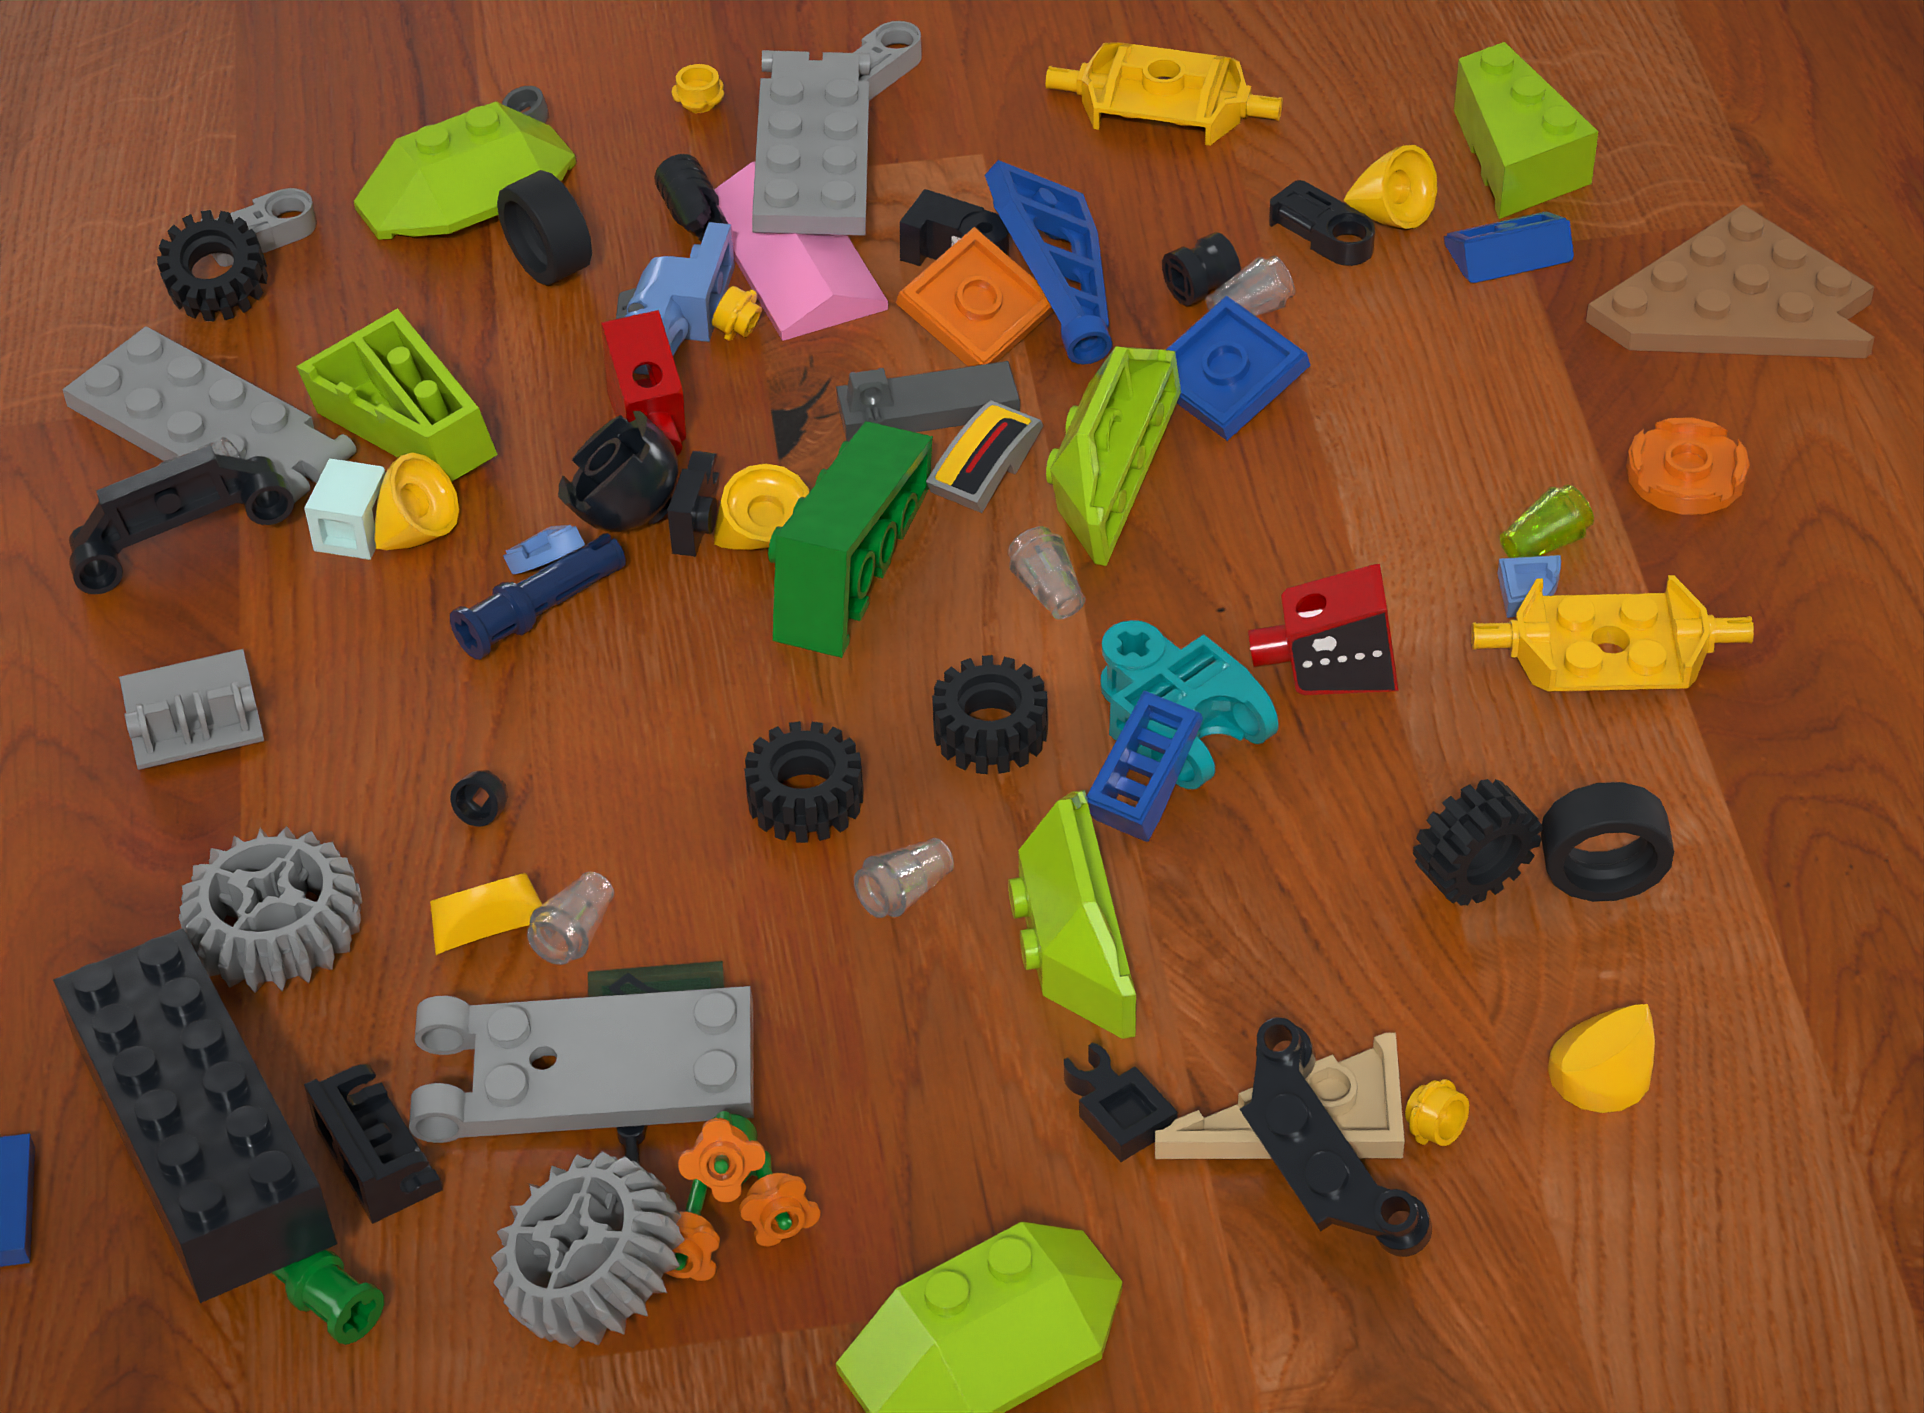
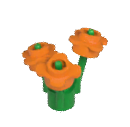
[665,1111,821,1281]

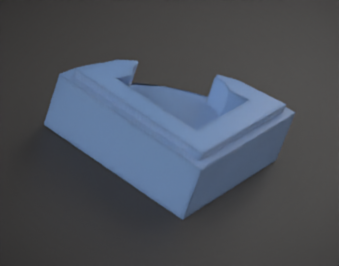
[503,525,585,574]
[1497,555,1561,618]

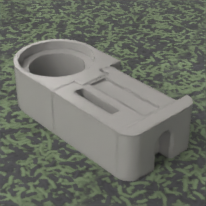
[853,21,922,101]
[200,188,316,267]

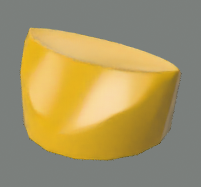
[1344,145,1437,229]
[374,452,459,550]
[714,464,809,550]
[430,873,551,955]
[1547,1004,1655,1113]

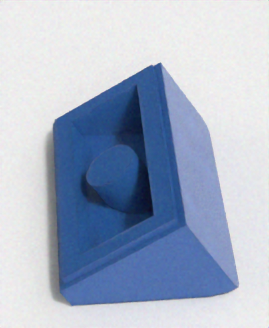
[1443,211,1574,283]

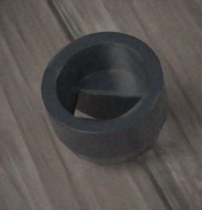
[450,770,508,827]

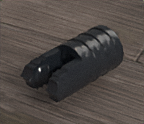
[654,154,728,243]

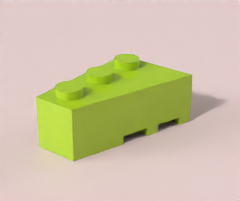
[1454,42,1598,219]
[296,308,498,482]

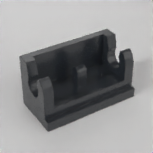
[304,1064,443,1224]

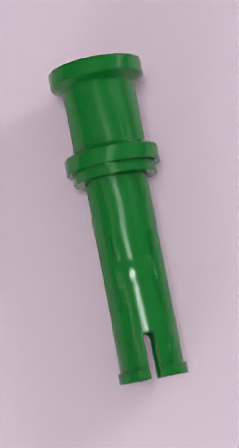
[272,1250,384,1345]

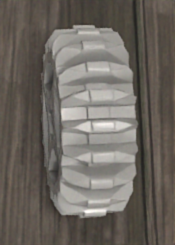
[179,826,363,993]
[491,1151,685,1348]

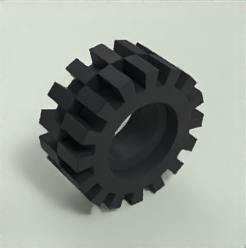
[157,210,268,322]
[932,655,1048,774]
[744,721,863,843]
[1413,779,1543,906]

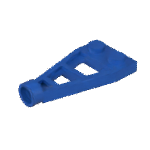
[985,160,1112,364]

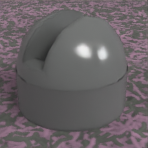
[502,86,549,124]

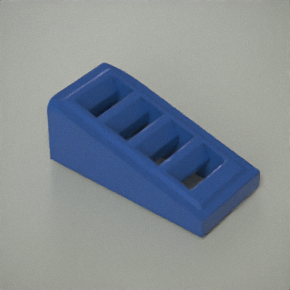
[1087,691,1203,842]

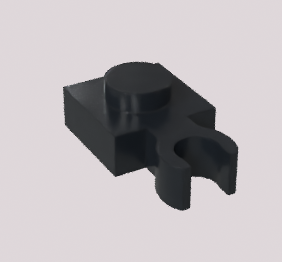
[667,451,720,557]
[1064,1043,1178,1162]

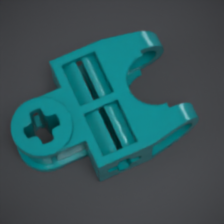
[1100,620,1279,789]

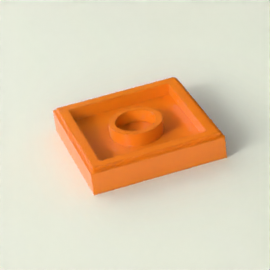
[896,227,1054,367]

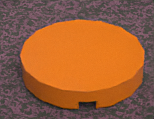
[1626,417,1750,515]

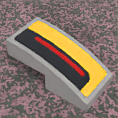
[926,400,1043,513]

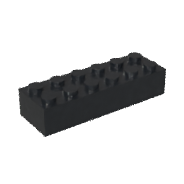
[53,928,337,1303]

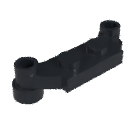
[69,445,294,594]
[1240,1017,1432,1257]

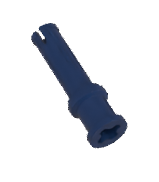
[450,533,626,660]

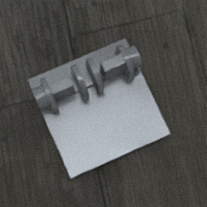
[119,649,264,770]

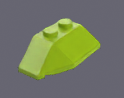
[354,101,576,240]
[1046,346,1181,566]
[1008,790,1136,1039]
[836,1222,1122,1413]

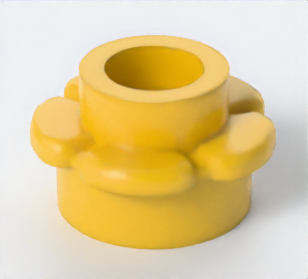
[672,64,724,113]
[712,286,762,341]
[1405,1079,1469,1146]

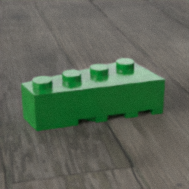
[768,421,933,658]

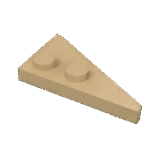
[1155,1033,1405,1159]

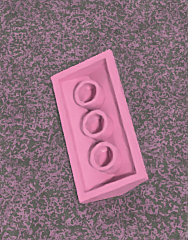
[714,162,888,341]

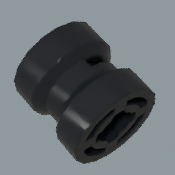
[1162,232,1241,306]

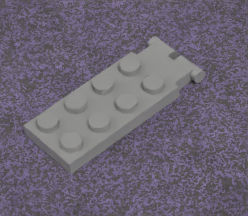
[752,50,870,235]
[62,326,356,503]

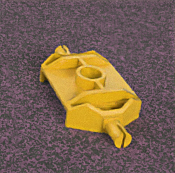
[1045,42,1283,145]
[1471,575,1754,692]

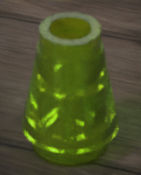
[1500,484,1594,558]

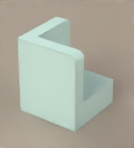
[304,458,385,560]

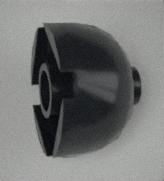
[558,411,678,532]

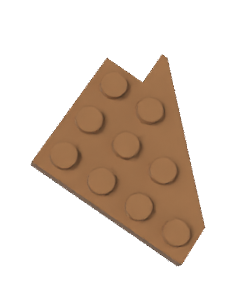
[1586,204,1875,358]

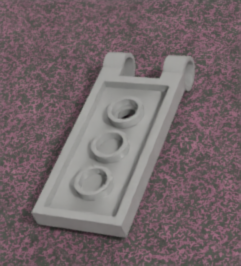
[409,986,754,1143]

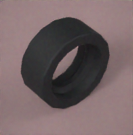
[497,170,592,286]
[1541,782,1674,902]

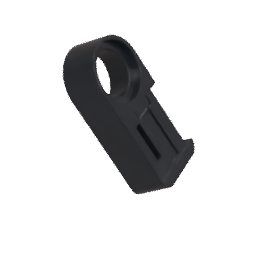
[1269,180,1375,266]

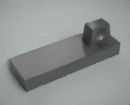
[836,361,1020,441]

